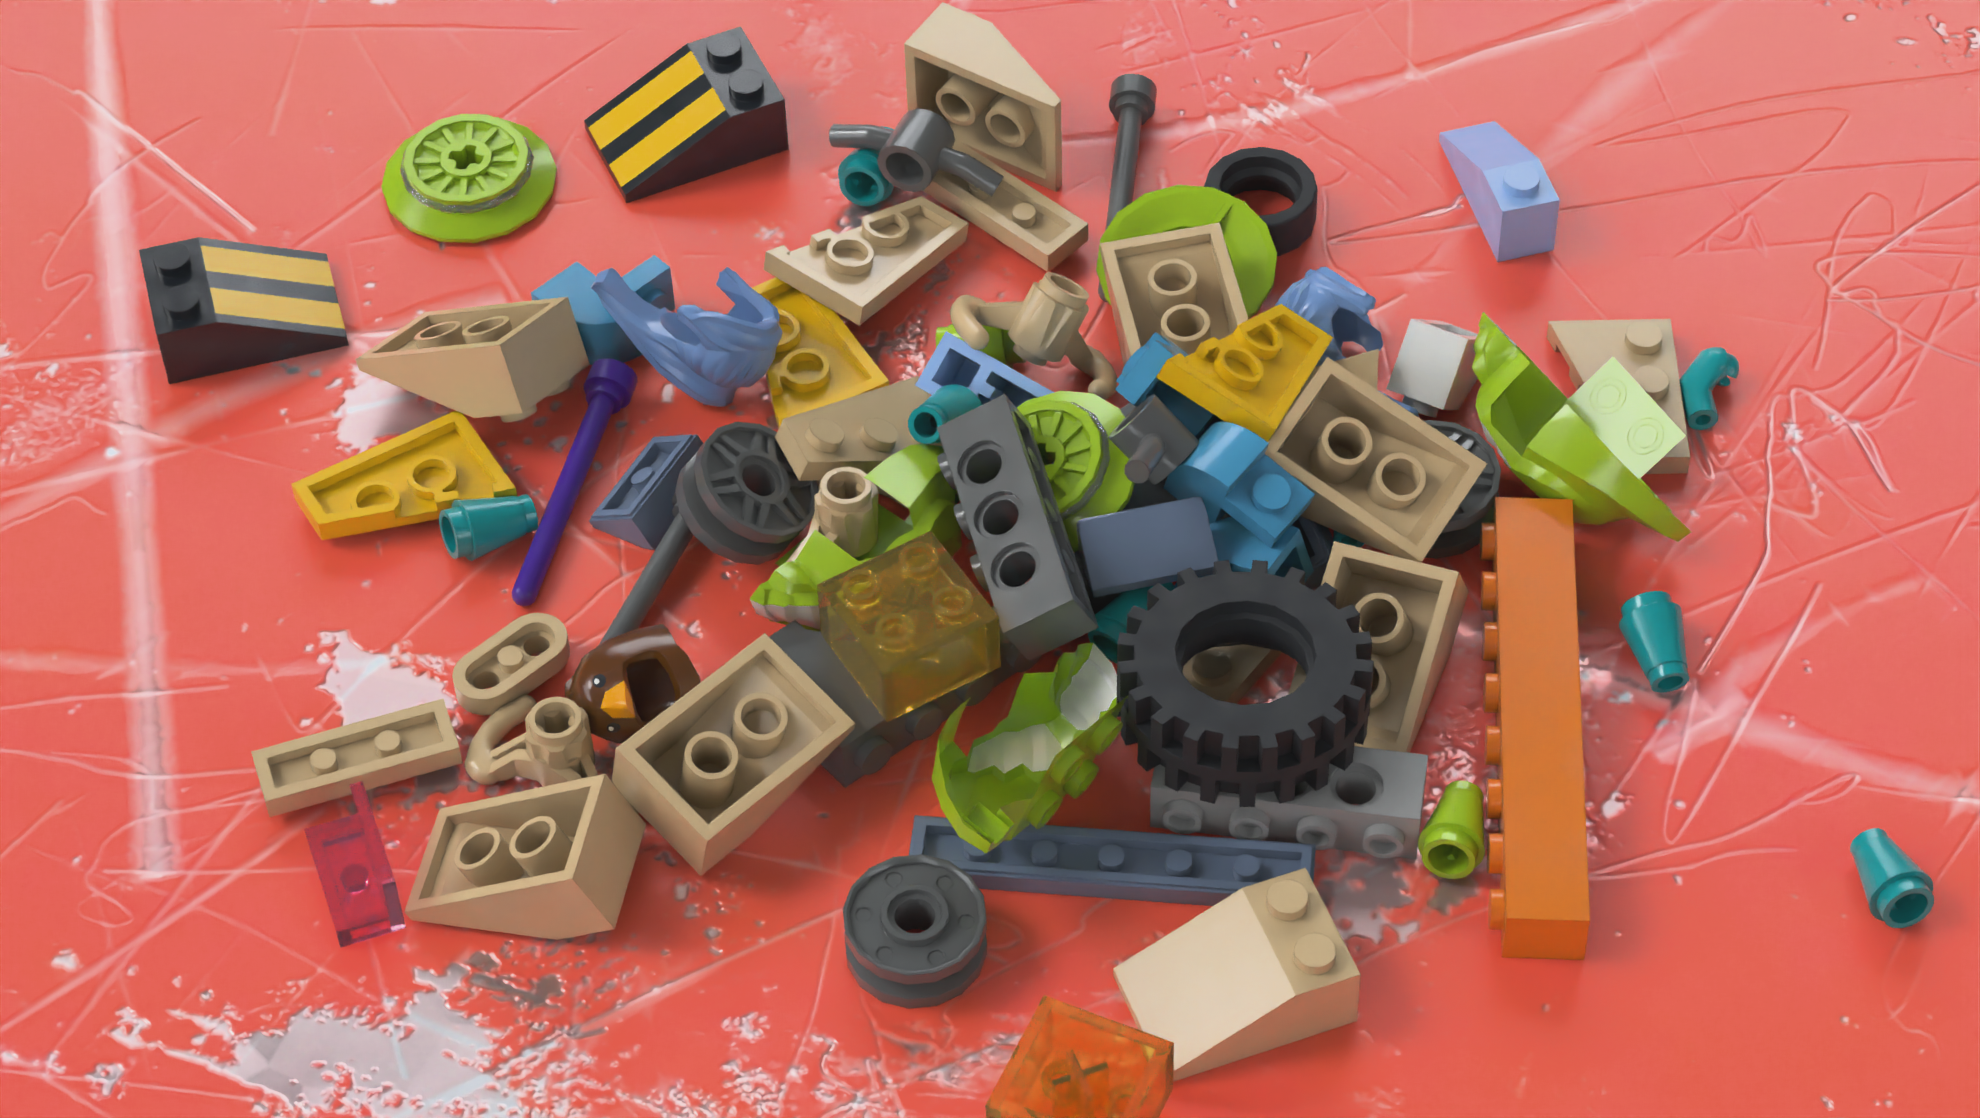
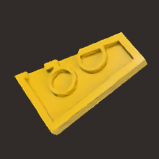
[752,277,889,429]
[1156,304,1333,442]
[291,410,517,540]

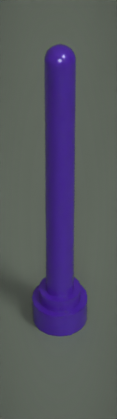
[512,358,638,606]

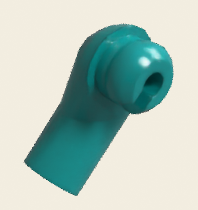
[1679,347,1739,430]

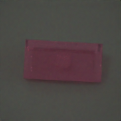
[304,781,406,948]

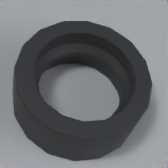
[1204,147,1318,256]

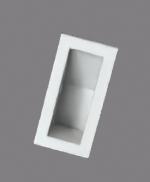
[1386,319,1478,417]

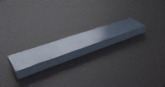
[909,815,1316,906]

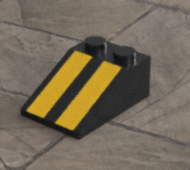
[584,26,789,203]
[139,237,349,384]

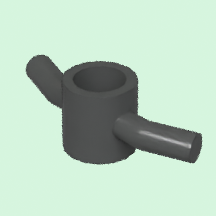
[829,108,1004,197]
[1108,394,1199,485]

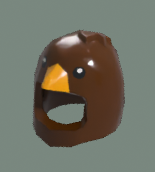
[565,624,700,743]

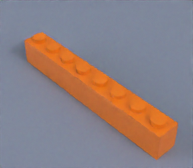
[1480,497,1590,960]

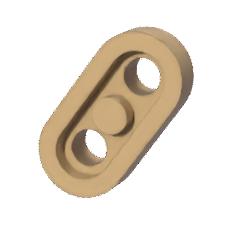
[452,613,570,715]

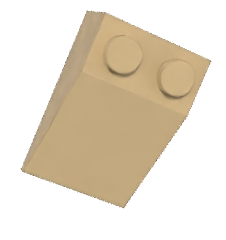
[904,2,1062,192]
[1100,223,1248,365]
[355,297,590,422]
[1265,357,1487,562]
[1288,541,1469,753]
[612,633,855,876]
[404,774,646,940]
[1113,867,1361,1085]

